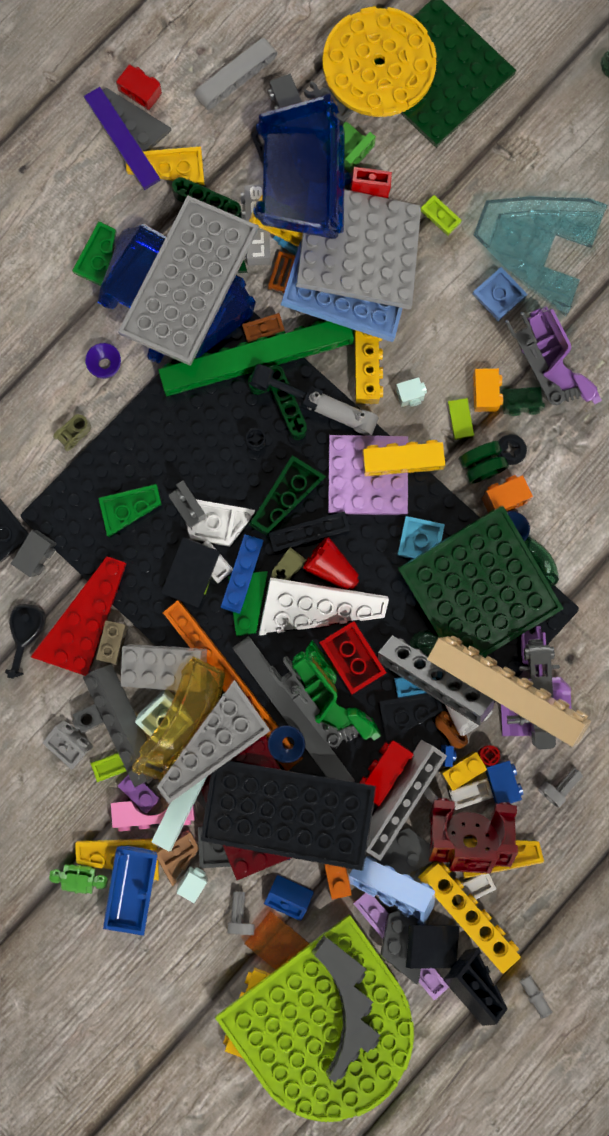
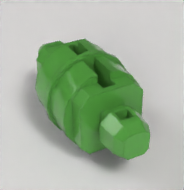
[49,864,108,894]

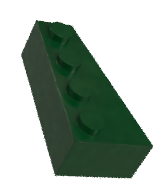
[249,455,326,536]

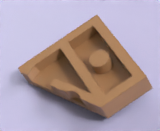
[155,830,199,886]

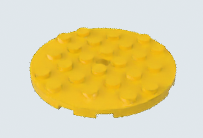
[323,6,436,117]

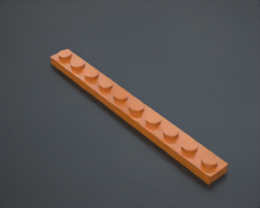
[163,600,303,771]

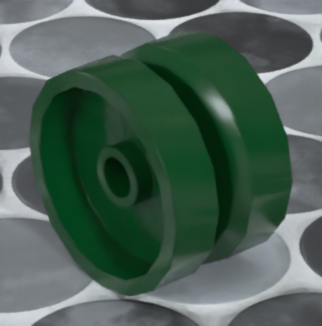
[458,441,509,484]

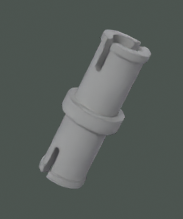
[519,975,553,1019]

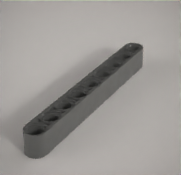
[233,636,355,782]

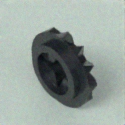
[497,434,527,465]

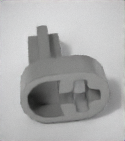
[538,768,583,808]
[227,891,255,935]

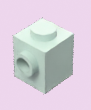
[395,377,427,407]
[177,867,207,903]

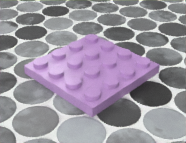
[328,435,408,515]

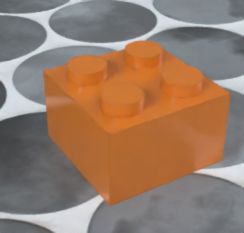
[481,475,533,513]

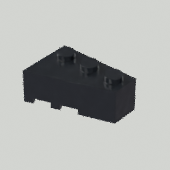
[443,948,508,1026]

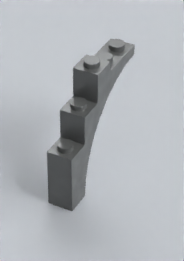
[312,935,380,1083]

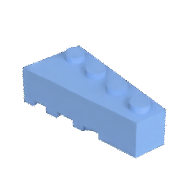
[349,856,435,925]

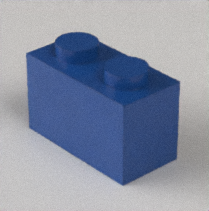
[485,761,523,805]

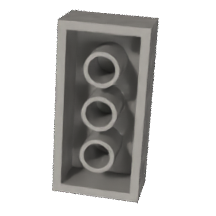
[121,644,207,692]

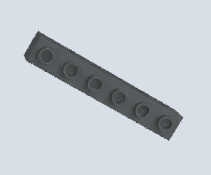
[378,635,494,726]

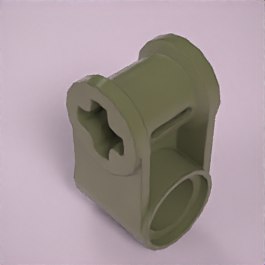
[53,414,91,451]
[271,547,306,580]

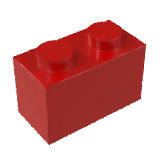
[116,64,162,110]
[350,167,392,199]

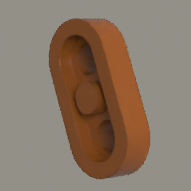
[435,711,468,749]

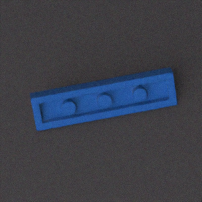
[221,534,263,614]

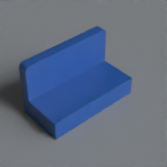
[264,875,314,921]

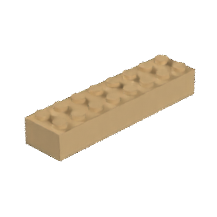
[427,636,591,747]

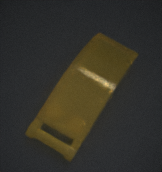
[132,657,225,782]

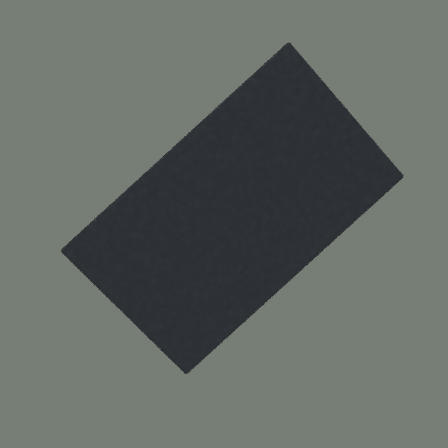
[21,297,579,816]

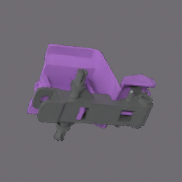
[505,306,602,405]
[501,625,571,749]

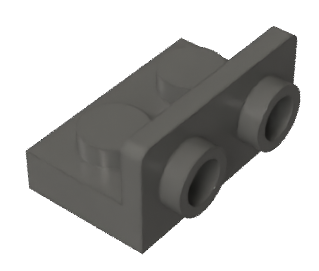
[169,481,207,528]

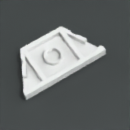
[186,500,255,547]

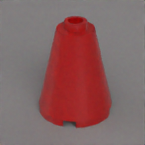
[303,537,359,590]

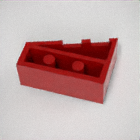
[359,740,414,806]

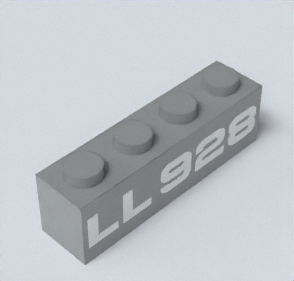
[241,184,271,266]

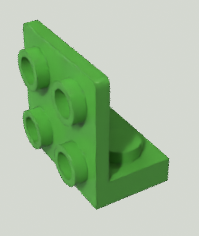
[322,122,376,173]

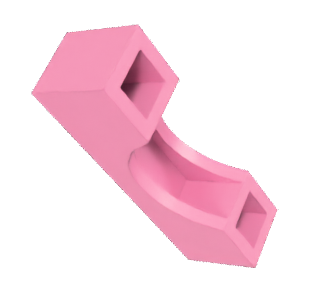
[111,801,196,831]

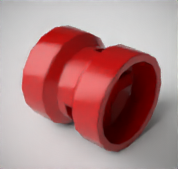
[478,745,500,766]

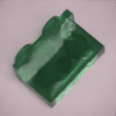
[501,387,545,416]

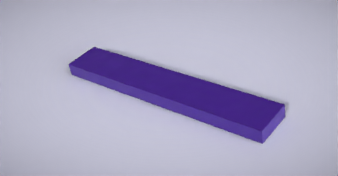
[84,87,161,190]

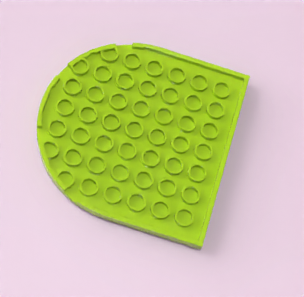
[215,914,414,1122]

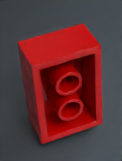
[319,621,386,695]

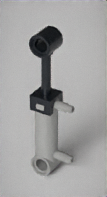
[249,364,379,436]

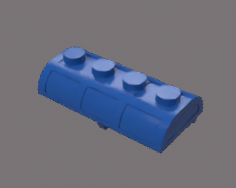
[103,846,158,936]

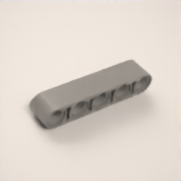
[194,38,277,110]

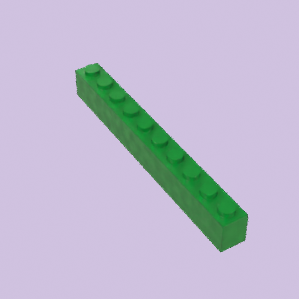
[158,321,354,397]

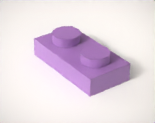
[118,775,161,814]

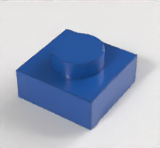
[441,745,456,767]

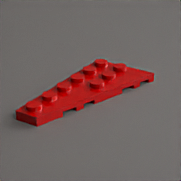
[31,557,127,676]

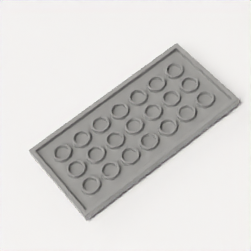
[118,196,259,366]

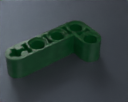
[172,177,242,218]
[248,365,307,440]

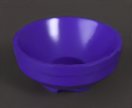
[85,343,121,379]

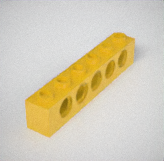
[418,862,521,974]

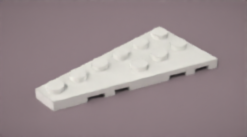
[259,578,389,635]

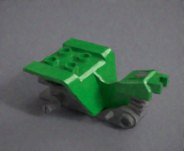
[269,640,381,747]

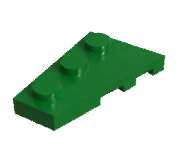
[72,221,117,289]
[99,484,162,537]
[228,571,268,636]

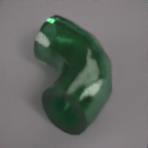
[525,536,559,586]

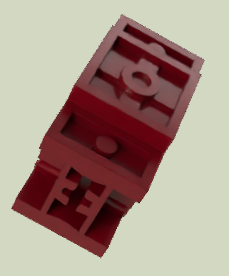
[429,798,518,874]

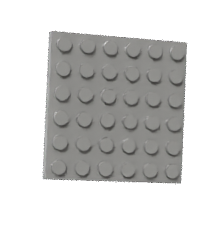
[296,182,421,309]

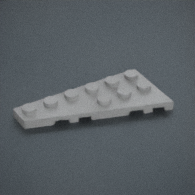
[157,680,271,804]

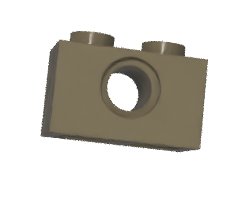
[96,620,128,666]

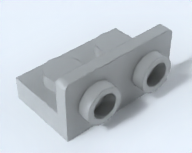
[43,721,93,770]

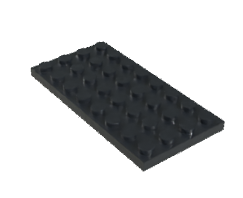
[200,761,376,871]

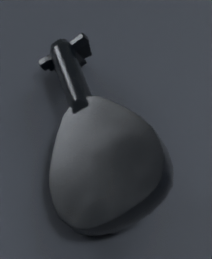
[5,604,46,679]

